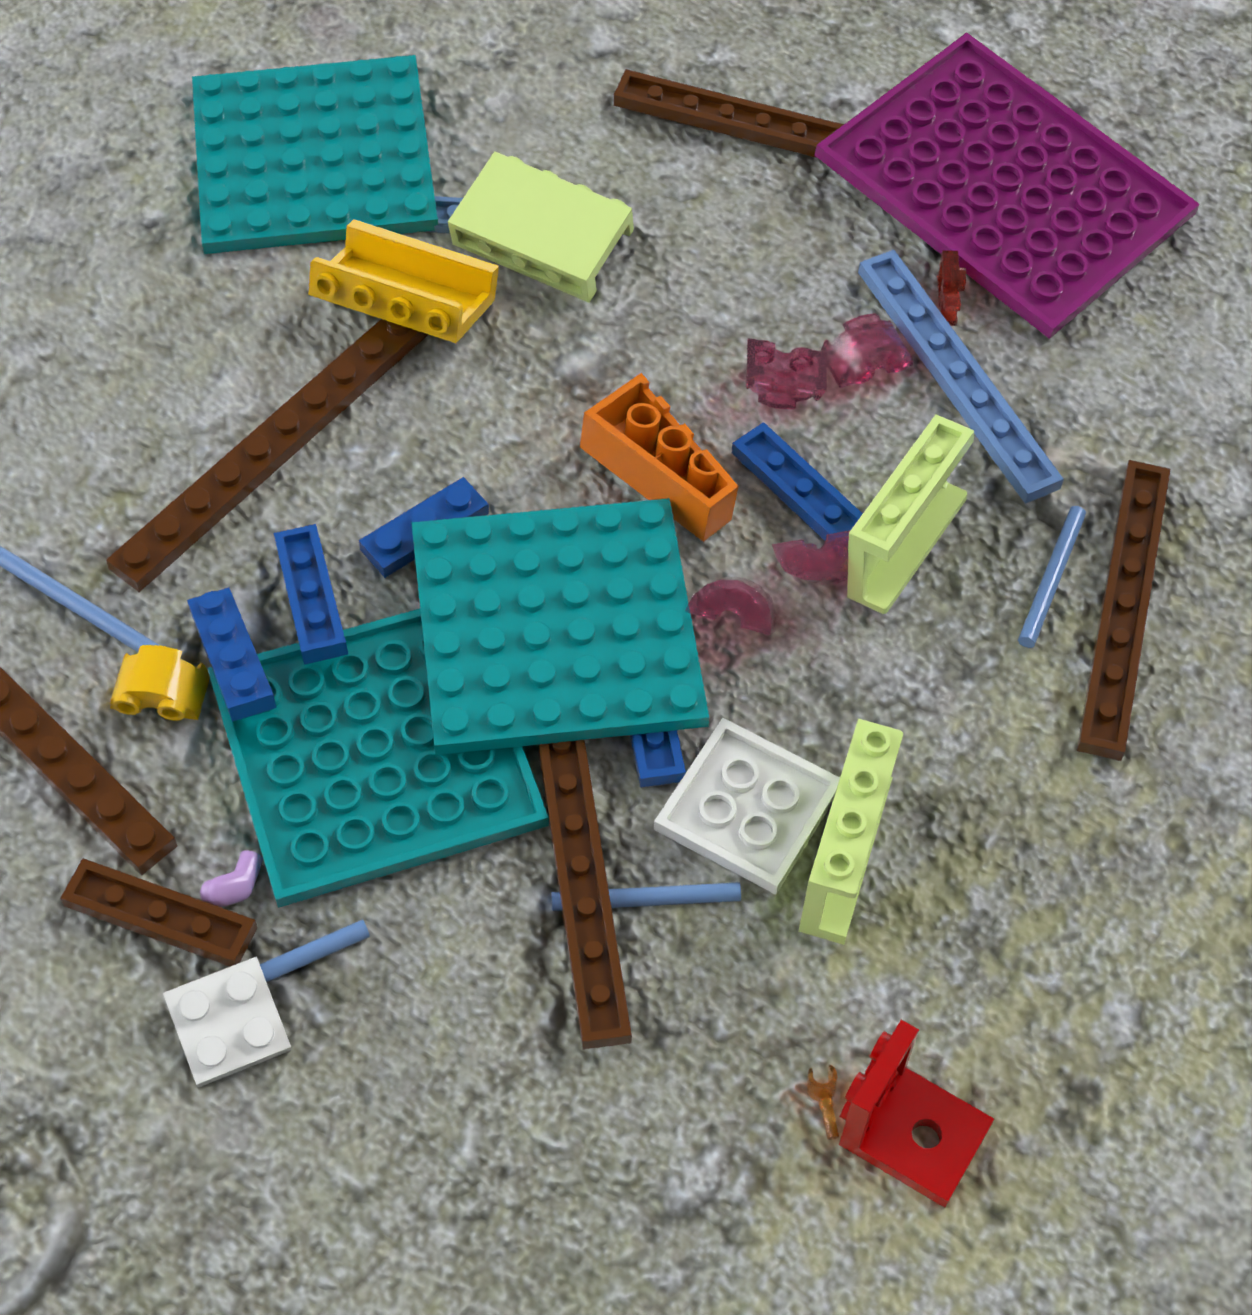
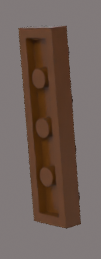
[60,858,258,967]

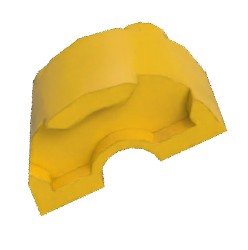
[110,645,210,721]

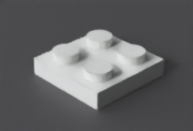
[163,956,292,1088]

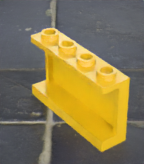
[308,219,499,343]

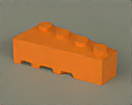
[580,373,739,542]

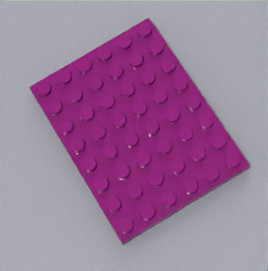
[815,32,1200,339]

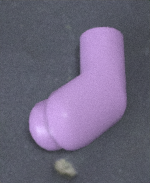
[200,850,263,907]

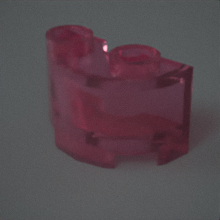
[820,313,913,388]
[745,338,827,409]
[772,530,851,585]
[685,576,776,636]

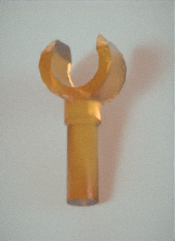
[807,1065,839,1140]

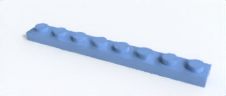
[858,250,1064,504]

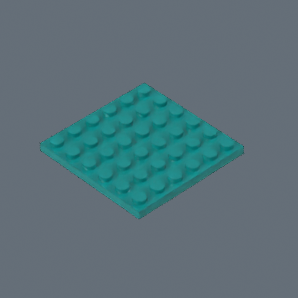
[192,55,438,254]
[411,498,710,755]
[207,608,549,908]

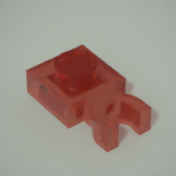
[937,250,966,326]

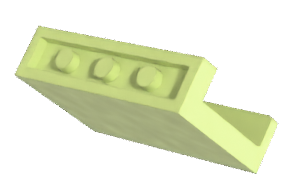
[448,151,634,303]
[847,414,974,614]
[799,719,903,945]

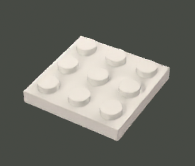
[654,718,840,895]

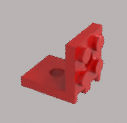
[839,1019,994,1208]

